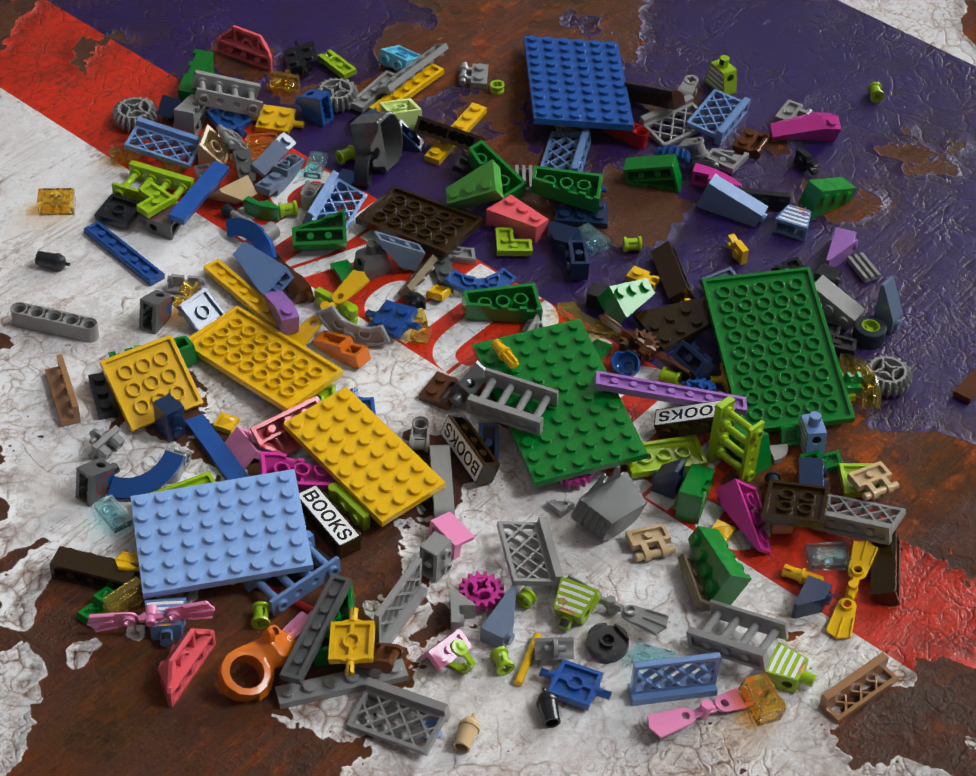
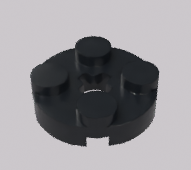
[586,623,629,664]

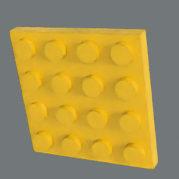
[99,334,204,433]

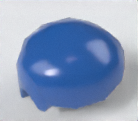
[611,350,641,377]

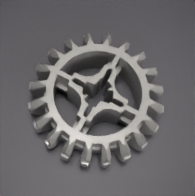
[315,78,359,113]
[112,96,158,133]
[861,354,912,398]

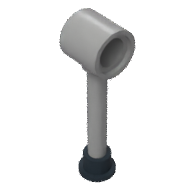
[221,203,280,241]

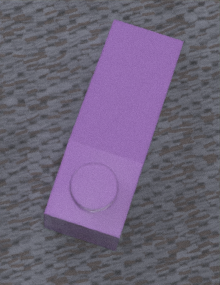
[825,227,858,268]
[264,290,300,335]

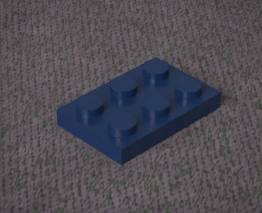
[555,200,608,229]

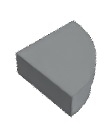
[770,444,788,464]
[546,499,575,518]

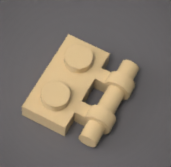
[847,461,899,501]
[625,523,676,562]

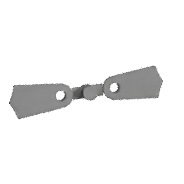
[556,575,669,636]

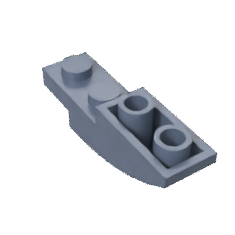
[254,154,305,196]

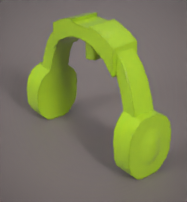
[447,639,476,674]

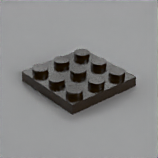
[761,479,830,529]

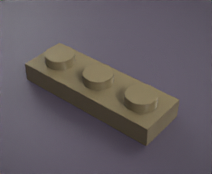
[397,255,438,298]
[678,553,710,612]

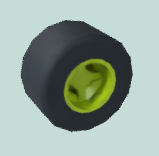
[852,315,887,349]

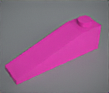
[769,112,841,141]
[258,451,342,493]
[716,478,771,555]

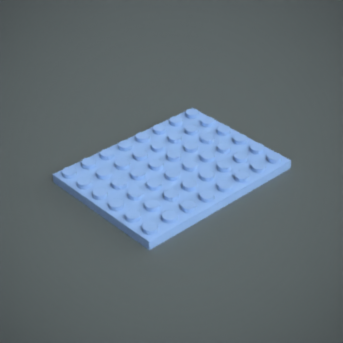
[130,469,314,599]

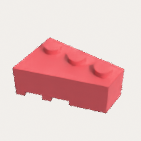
[485,194,549,243]

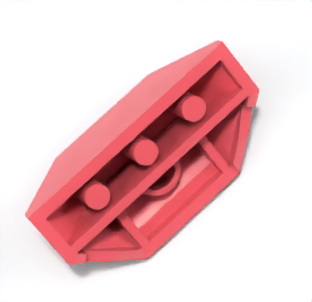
[216,25,273,72]
[250,396,320,455]
[158,628,216,708]

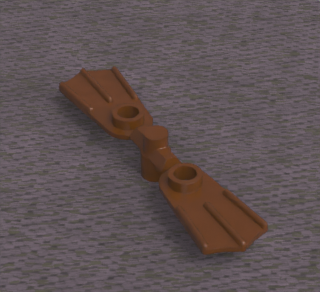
[599,314,693,380]

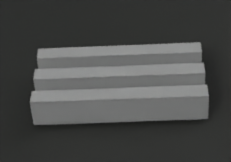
[515,165,533,192]
[846,252,881,283]

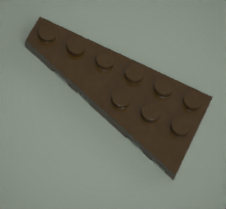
[633,297,712,353]

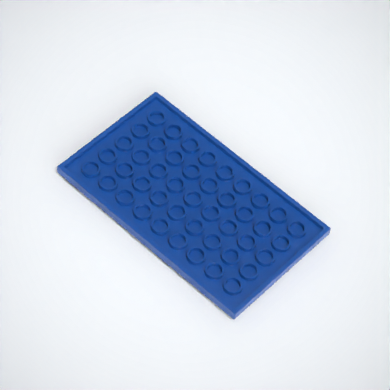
[523,35,634,131]

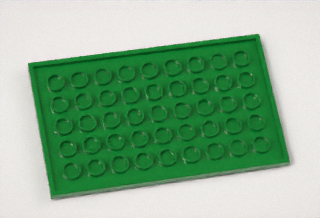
[701,267,855,432]
[473,318,648,487]

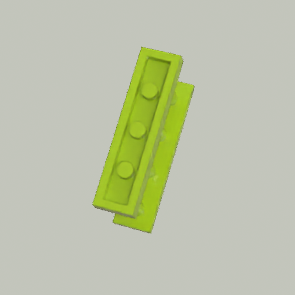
[112,160,194,205]
[706,395,765,483]

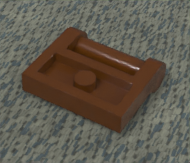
[732,127,772,159]
[419,371,459,410]
[354,642,403,674]

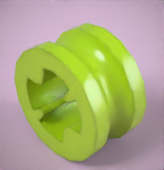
[490,80,505,95]
[516,587,537,609]

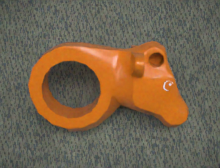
[217,625,297,702]

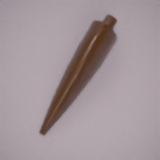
[276,253,315,304]

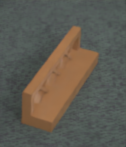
[45,354,81,427]
[819,652,899,724]

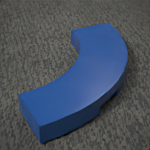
[225,218,277,259]
[443,268,517,293]
[107,450,186,499]

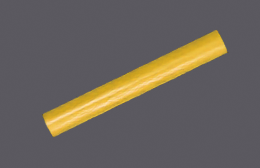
[514,632,542,687]

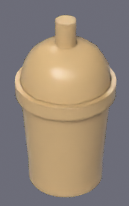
[453,713,480,753]

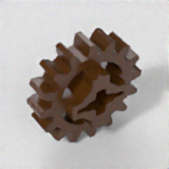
[619,328,660,363]

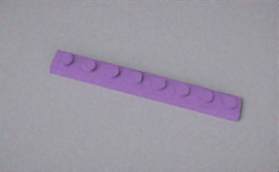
[594,370,747,416]

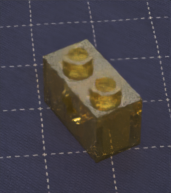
[37,188,76,216]
[737,672,787,726]

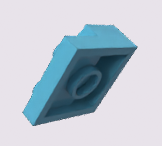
[378,45,420,72]

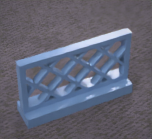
[686,89,751,146]
[124,117,201,169]
[540,127,591,172]
[302,170,367,231]
[627,652,721,706]

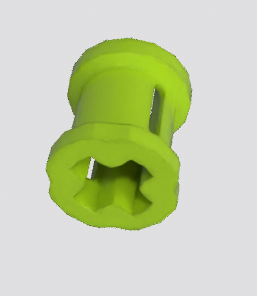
[867,82,884,103]
[335,145,356,165]
[278,200,298,218]
[622,236,642,252]
[658,366,683,385]
[251,601,271,630]
[489,646,515,676]

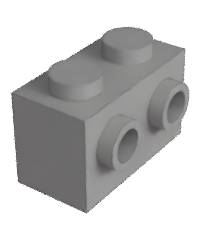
[420,531,452,583]

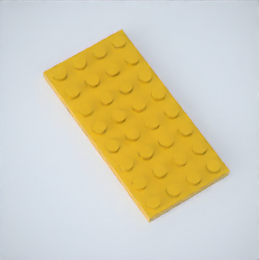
[188,305,343,411]
[283,387,446,527]

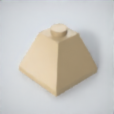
[207,175,257,204]

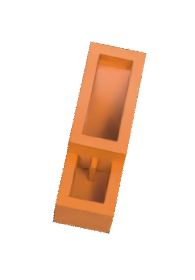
[312,330,371,369]

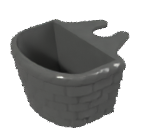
[350,111,403,173]
[571,466,647,541]

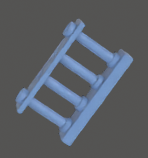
[243,530,341,616]

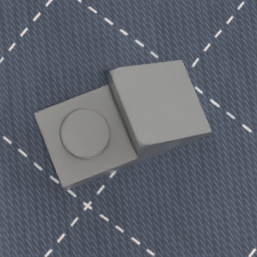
[449,589,476,633]

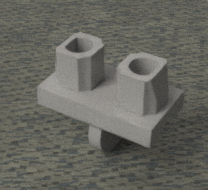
[89,425,125,461]
[534,637,574,660]

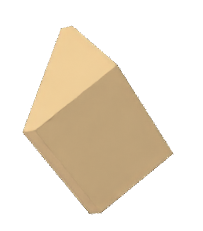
[197,124,231,167]

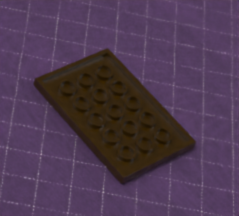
[355,185,483,258]

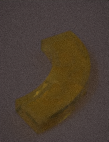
[557,301,622,339]
[839,353,881,409]

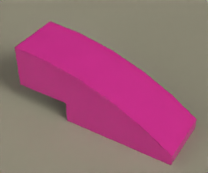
[691,163,742,188]

